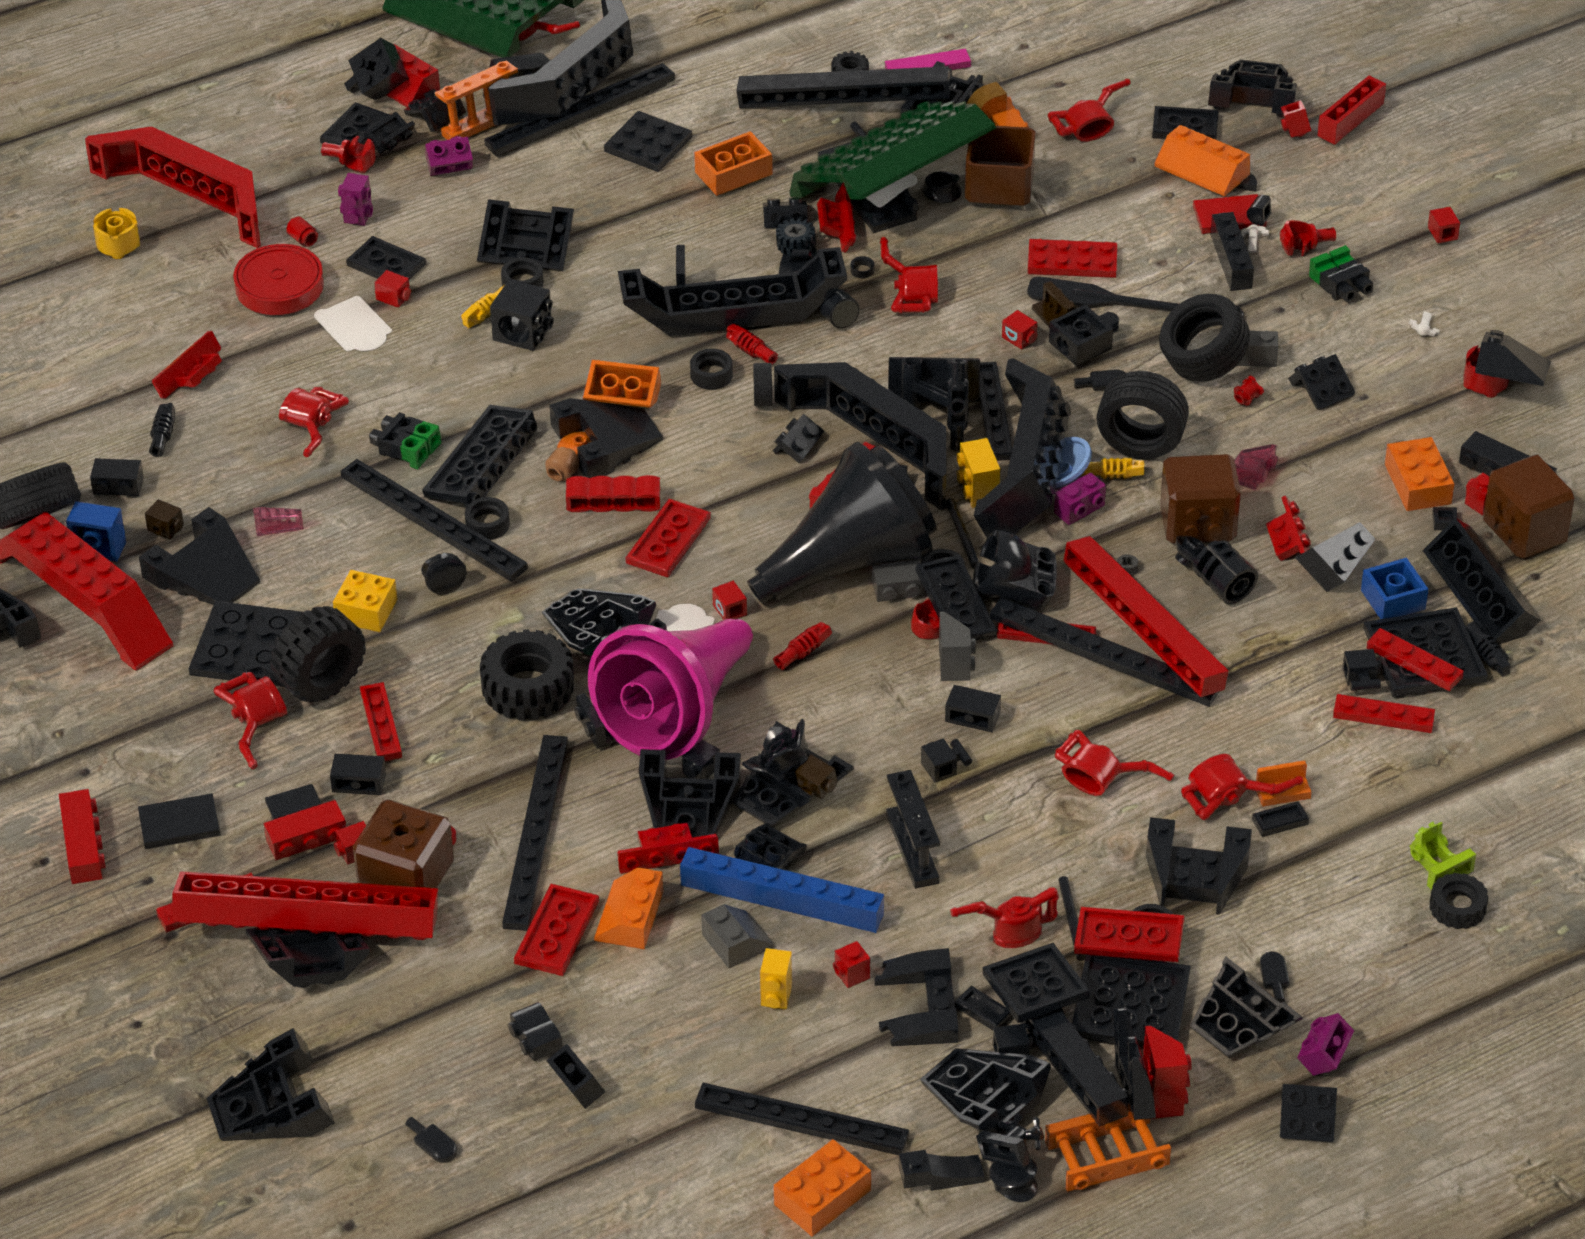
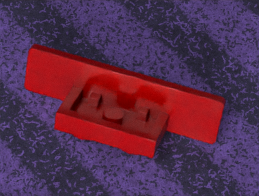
[817,183,856,253]
[152,331,222,399]
[1266,495,1312,561]
[617,823,719,874]

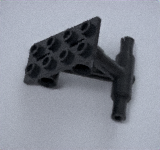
[888,357,980,450]

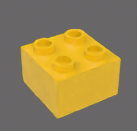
[956,438,1000,508]
[333,570,398,632]

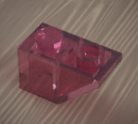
[1234,444,1278,490]

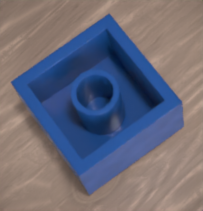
[66,501,126,562]
[1361,558,1428,619]

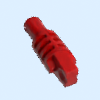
[726,324,778,365]
[773,622,832,670]

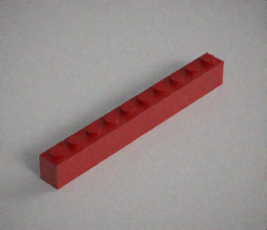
[1063,536,1229,697]

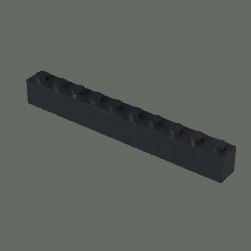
[736,66,951,108]

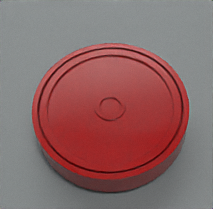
[233,244,324,315]

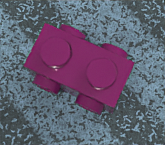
[425,136,473,176]
[338,173,373,226]
[1054,473,1106,525]
[1297,1013,1354,1076]

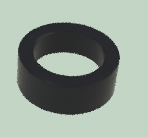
[850,256,875,279]

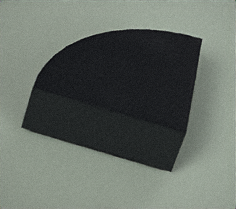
[1235,173,1257,192]

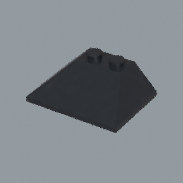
[477,199,574,271]
[1475,330,1551,386]
[246,928,370,988]

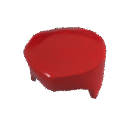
[910,598,939,640]

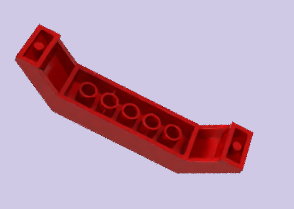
[85,126,261,248]
[0,511,173,671]

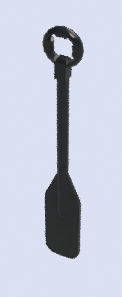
[1027,277,1244,317]

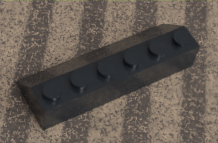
[1422,518,1541,645]

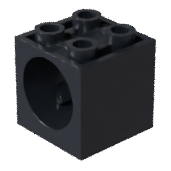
[490,279,554,351]

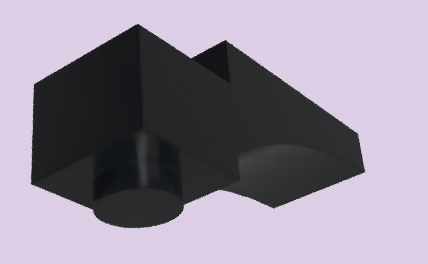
[898,1149,984,1191]

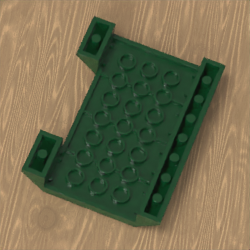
[382,0,584,58]
[789,102,996,199]

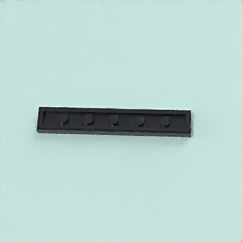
[979,361,1012,461]

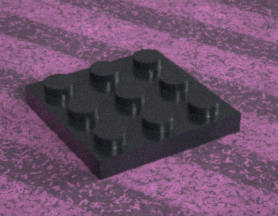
[604,111,692,172]
[982,943,1090,1023]

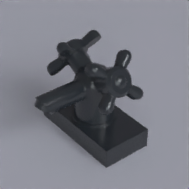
[976,1113,1045,1168]

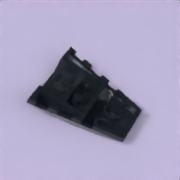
[733,721,854,828]

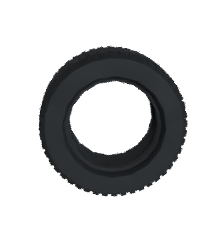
[1159,294,1250,382]
[1096,371,1189,459]
[0,462,81,529]

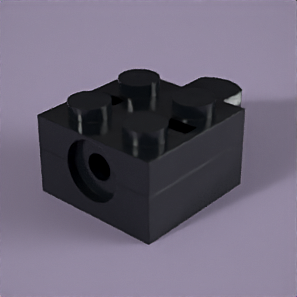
[1049,304,1119,367]

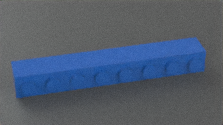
[680,847,884,933]

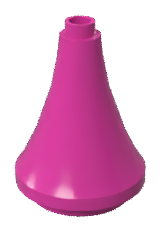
[588,619,753,760]

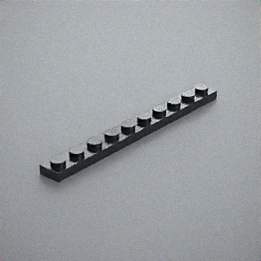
[484,63,675,156]
[341,459,528,582]
[990,597,1219,707]
[502,735,568,931]

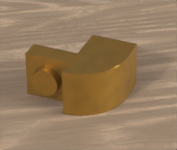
[967,82,1007,121]

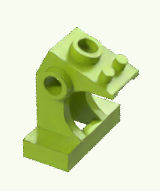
[1409,821,1476,890]

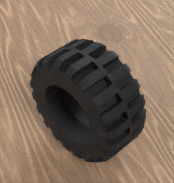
[270,606,366,702]
[480,629,575,721]

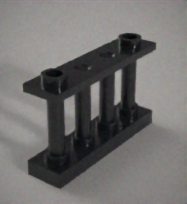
[886,770,940,889]

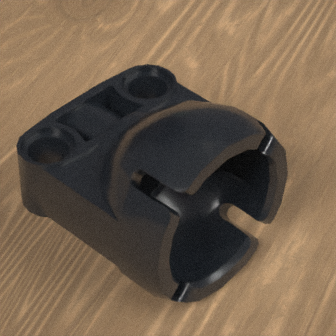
[973,530,1057,612]

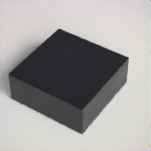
[1432,507,1458,530]

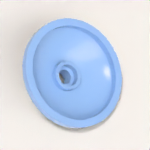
[1055,437,1092,489]

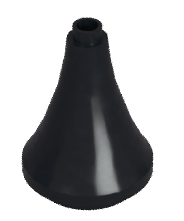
[747,442,937,605]

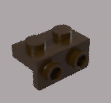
[1032,281,1076,327]

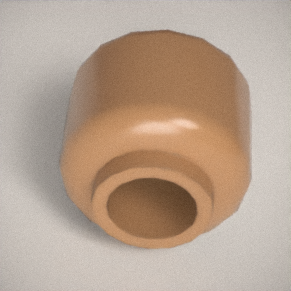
[545,447,580,481]

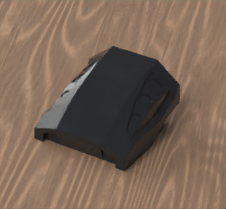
[734,823,807,869]

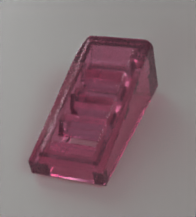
[253,507,304,536]

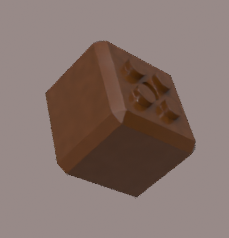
[965,126,1036,206]
[1160,454,1241,544]
[1483,454,1575,559]
[353,799,454,888]

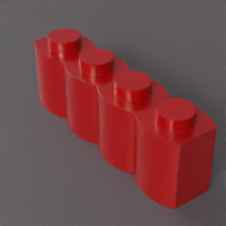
[566,475,661,512]

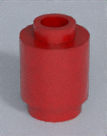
[286,216,318,247]

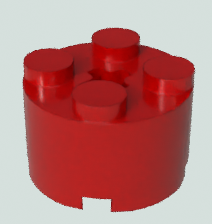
[1463,345,1509,398]

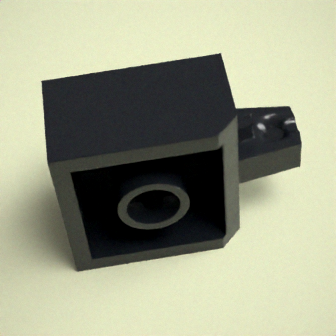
[344,37,409,100]

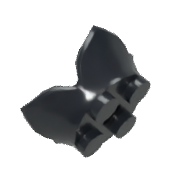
[741,719,808,781]

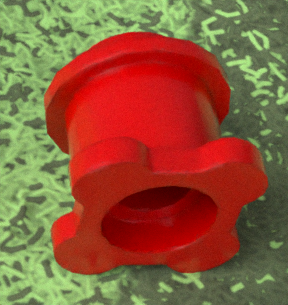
[1234,375,1264,406]

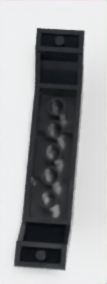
[488,0,633,126]
[618,247,847,336]
[974,358,1071,538]
[774,362,946,511]

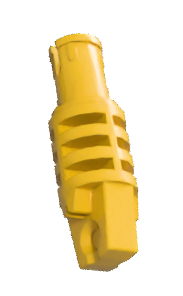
[461,285,504,328]
[1081,458,1144,479]

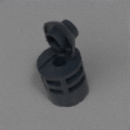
[1175,535,1259,604]

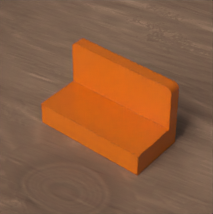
[1256,760,1311,807]

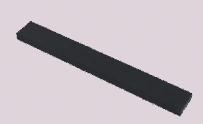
[695,1082,909,1155]

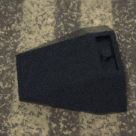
[542,588,656,656]

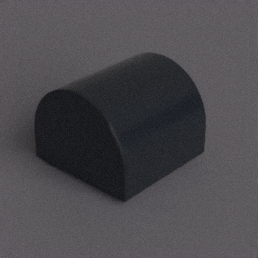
[1247,195,1272,226]

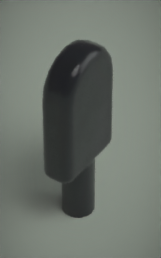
[1074,369,1126,391]
[1259,951,1290,1003]
[405,1117,457,1163]

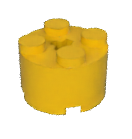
[93,208,140,259]

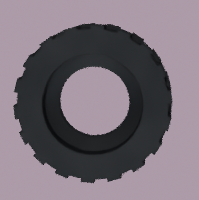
[1429,873,1489,929]

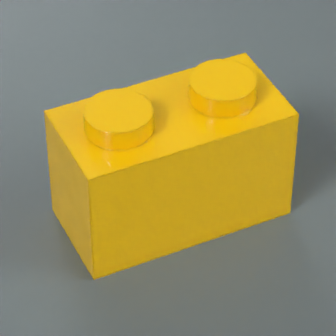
[760,948,792,1009]

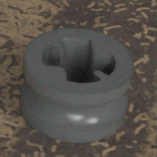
[1117,554,1138,576]

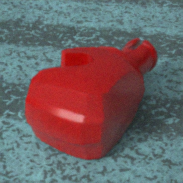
[321,136,376,173]
[1280,220,1336,256]

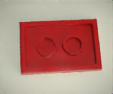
[1193,194,1267,234]

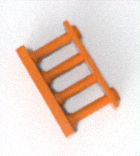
[435,61,518,140]
[1045,1104,1171,1192]

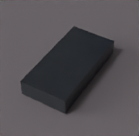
[1252,801,1309,837]
[955,986,1012,1031]

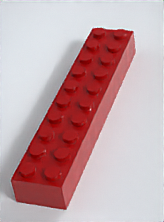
[172,871,438,940]

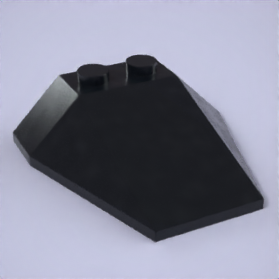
[920,1048,1051,1135]

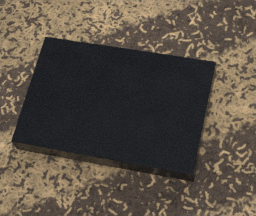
[320,102,390,145]
[1152,106,1219,140]
[346,236,426,280]
[138,793,220,849]

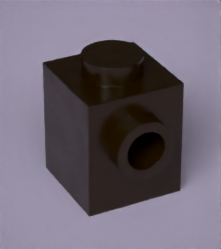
[144,499,184,540]
[795,755,838,800]

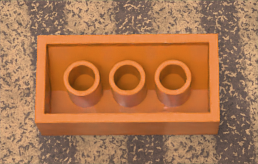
[1155,125,1250,197]

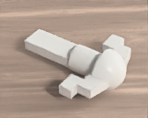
[1241,224,1269,253]
[1409,311,1440,336]

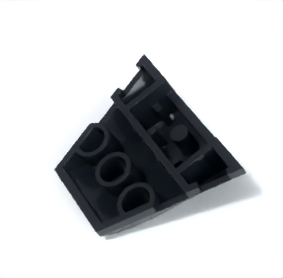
[1190,956,1303,1058]

